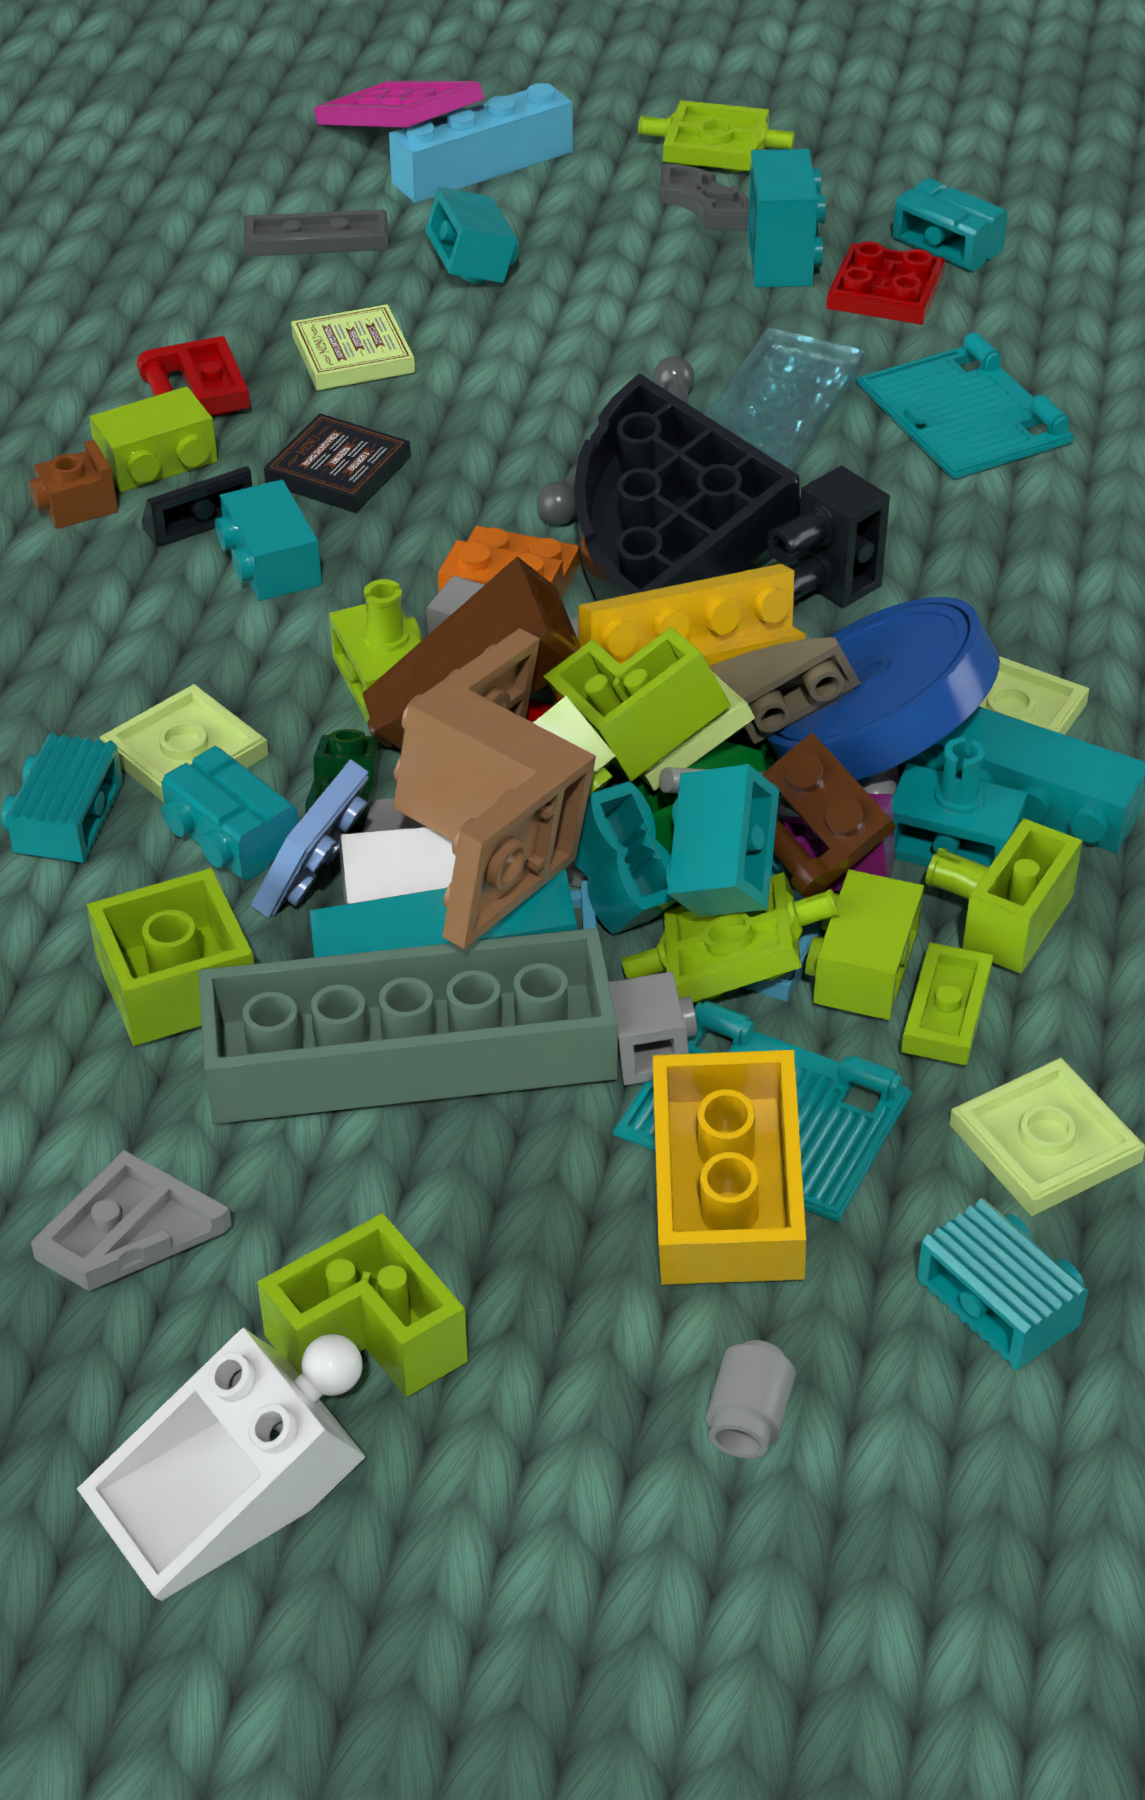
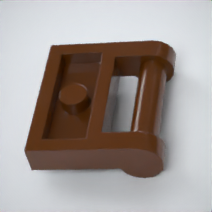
[762,732,897,898]

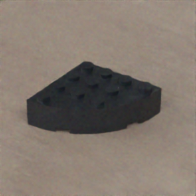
[574,373,800,601]

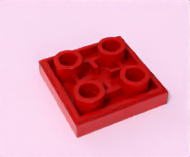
[826,241,946,325]

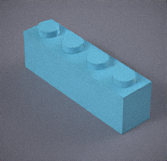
[389,83,573,203]

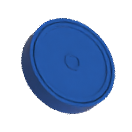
[765,597,1000,780]

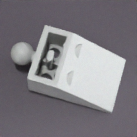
[77,1327,366,1601]

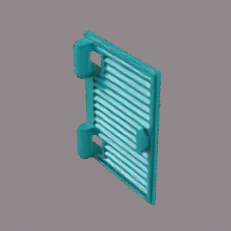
[856,332,1074,480]
[613,1001,912,1223]

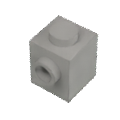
[609,972,697,1086]

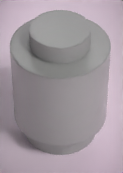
[706,1340,796,1459]

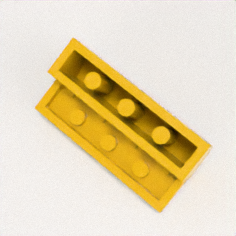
[554,564,806,704]

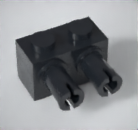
[767,465,890,609]

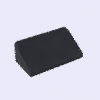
[142,466,253,547]

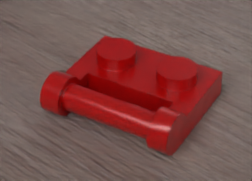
[136,336,250,416]

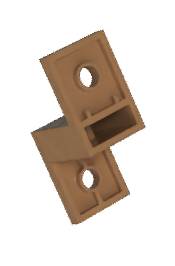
[393,628,596,949]

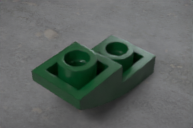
[305,729,381,827]

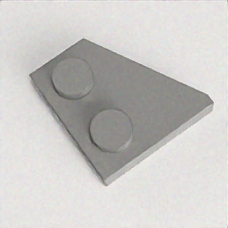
[31,1150,232,1291]

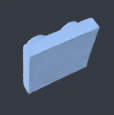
[251,759,369,918]

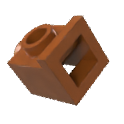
[28,440,118,529]

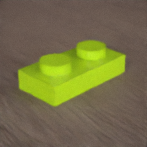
[901,942,993,1066]

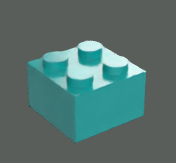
[747,149,826,287]

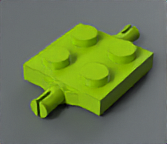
[638,100,795,173]
[622,872,840,1003]

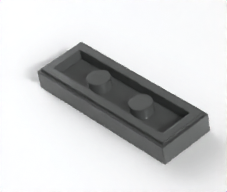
[244,209,389,256]

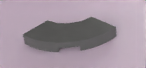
[660,164,749,231]

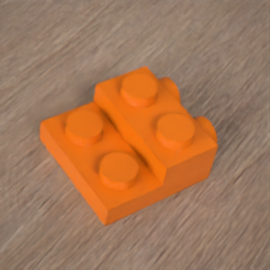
[438,526,580,599]

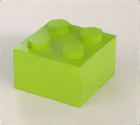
[86,868,254,1046]

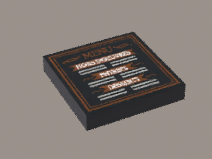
[264,413,411,513]

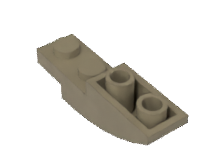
[709,637,861,744]

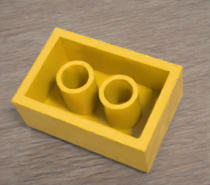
[652,1050,806,1285]

